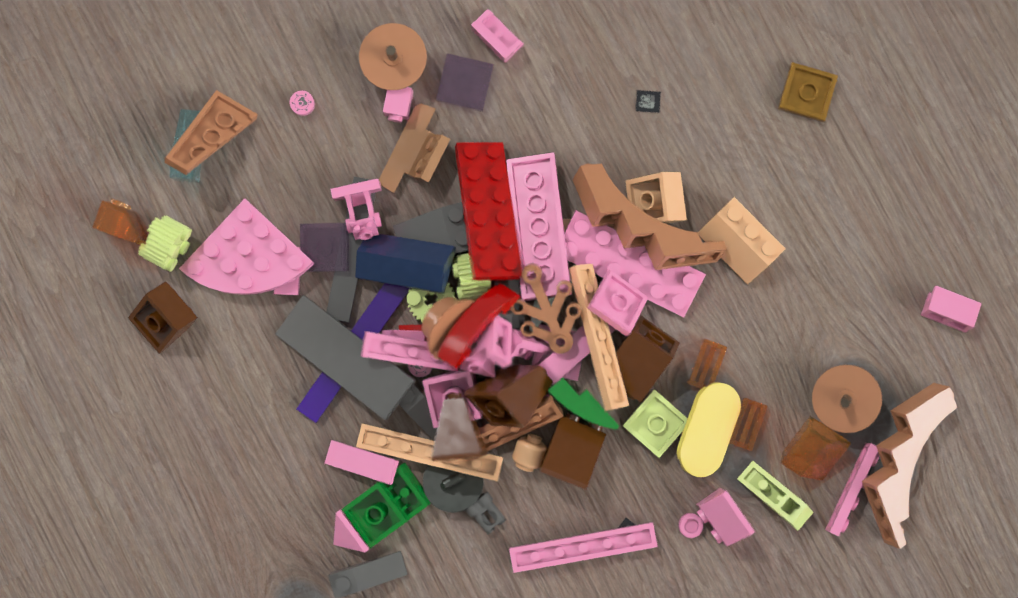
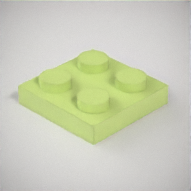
[622,389,688,458]

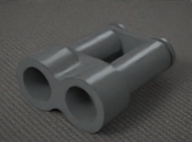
[465,492,506,535]

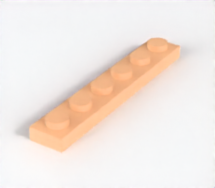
[569,264,629,411]
[356,424,503,481]

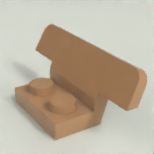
[379,104,450,193]

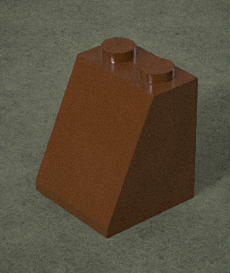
[615,315,680,402]
[464,365,553,428]
[539,413,606,490]

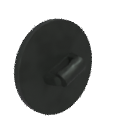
[423,465,484,513]

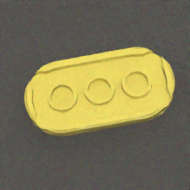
[677,382,741,477]

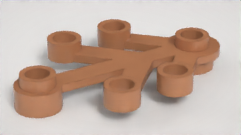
[511,263,581,354]

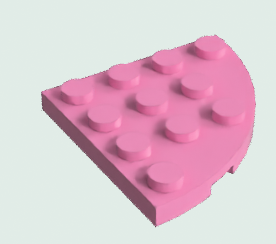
[179,199,315,295]

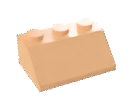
[697,197,786,285]

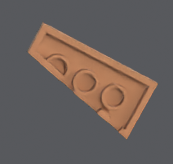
[164,90,258,175]

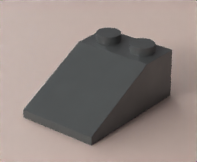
[393,202,469,258]

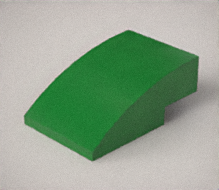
[548,377,620,430]
[341,462,431,548]

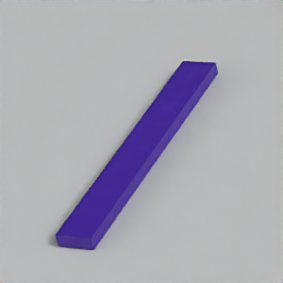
[296,284,411,423]

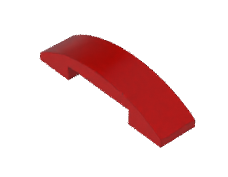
[437,283,520,370]

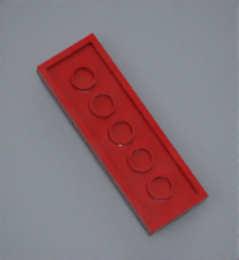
[455,142,522,281]

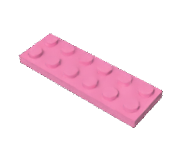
[506,152,572,301]
[564,210,706,317]

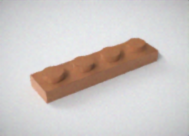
[479,395,564,451]

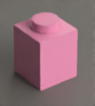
[383,87,413,123]

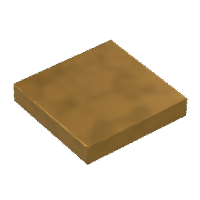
[778,62,838,122]

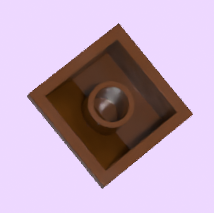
[128,282,198,354]

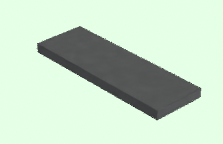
[275,295,416,420]

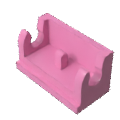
[471,10,524,63]
[921,286,981,333]
[498,328,551,364]

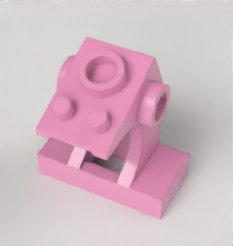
[330,179,382,240]
[460,315,512,378]

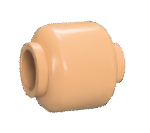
[512,434,547,472]

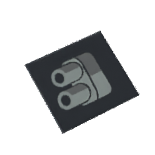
[636,90,661,113]

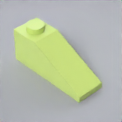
[737,461,814,531]

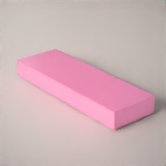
[325,440,399,484]

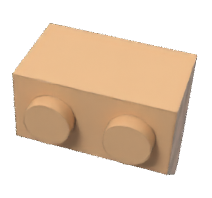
[626,172,687,224]

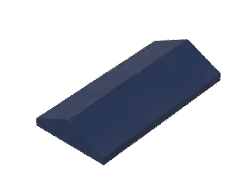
[355,234,456,294]

